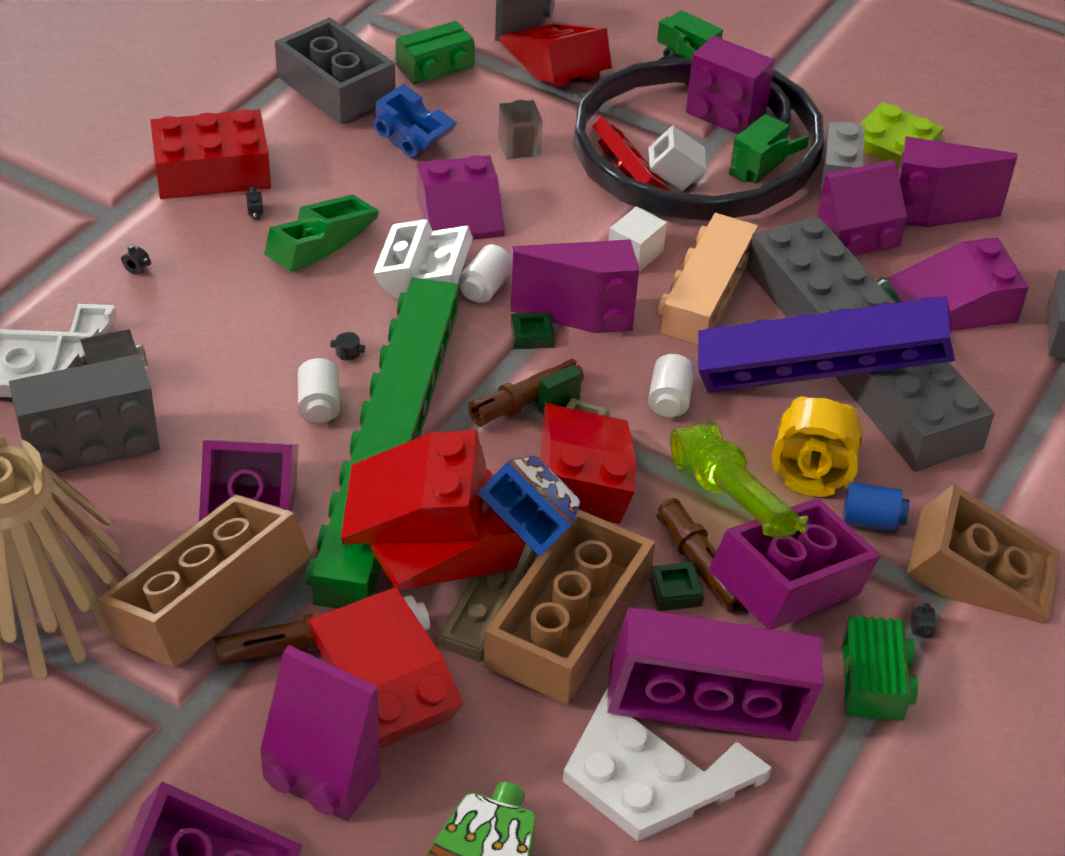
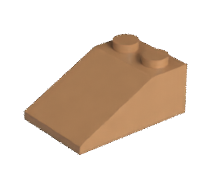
[907,484,1060,623]

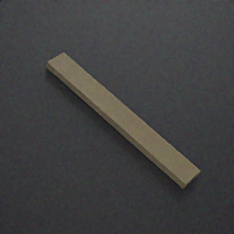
[437,398,610,662]

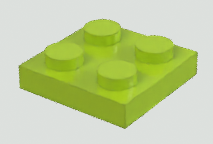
[859,102,944,167]

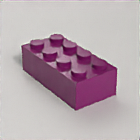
[607,607,824,742]

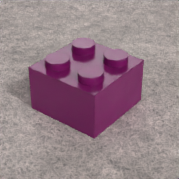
[686,35,775,134]

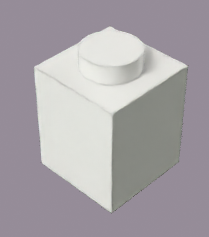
[649,125,707,192]
[608,207,667,272]

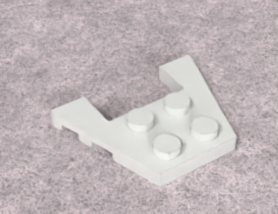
[0,304,116,398]
[563,688,772,842]

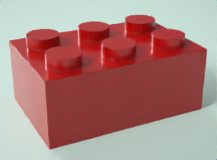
[150,109,271,199]

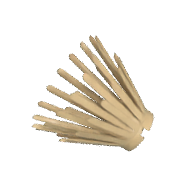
[0,436,130,683]

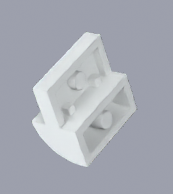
[374,219,473,299]

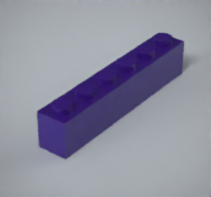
[698,296,955,393]

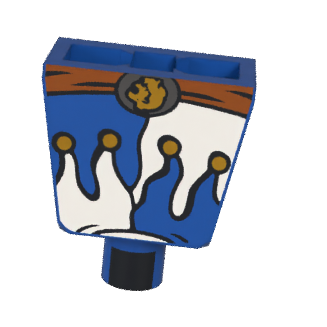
[477,456,580,556]

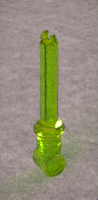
[670,421,809,539]

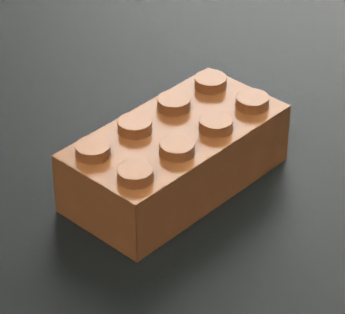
[97,494,311,668]
[484,509,655,705]

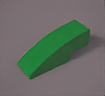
[264,194,379,272]

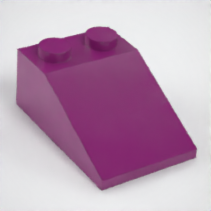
[898,136,1018,227]
[886,238,1029,330]
[510,239,639,333]
[260,645,380,821]
[121,781,302,856]

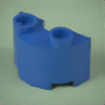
[374,84,457,157]

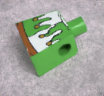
[426,782,536,856]

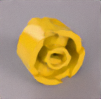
[772,396,863,497]

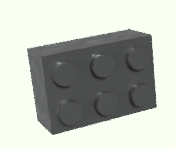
[275,17,396,124]
[9,354,160,473]

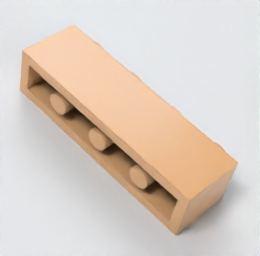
[658,213,758,344]

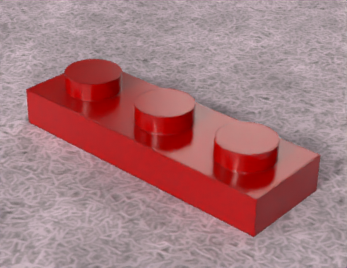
[592,116,672,192]

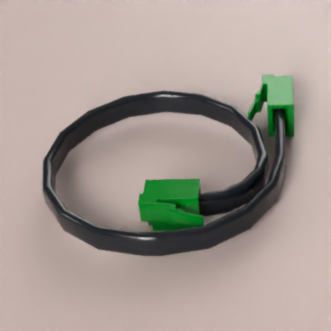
[573,10,824,221]

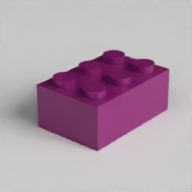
[708,498,881,629]

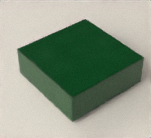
[510,313,555,349]
[538,365,582,416]
[649,562,704,611]

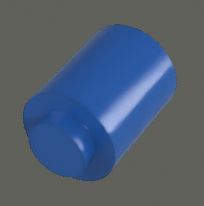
[842,481,910,533]

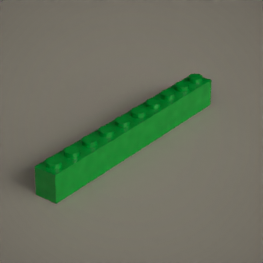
[306,277,458,609]

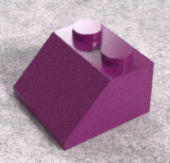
[417,155,505,240]
[817,160,907,256]
[199,440,298,522]

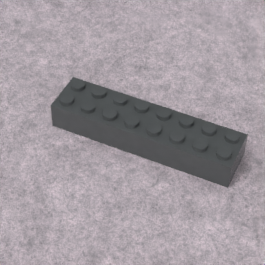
[747,216,995,472]

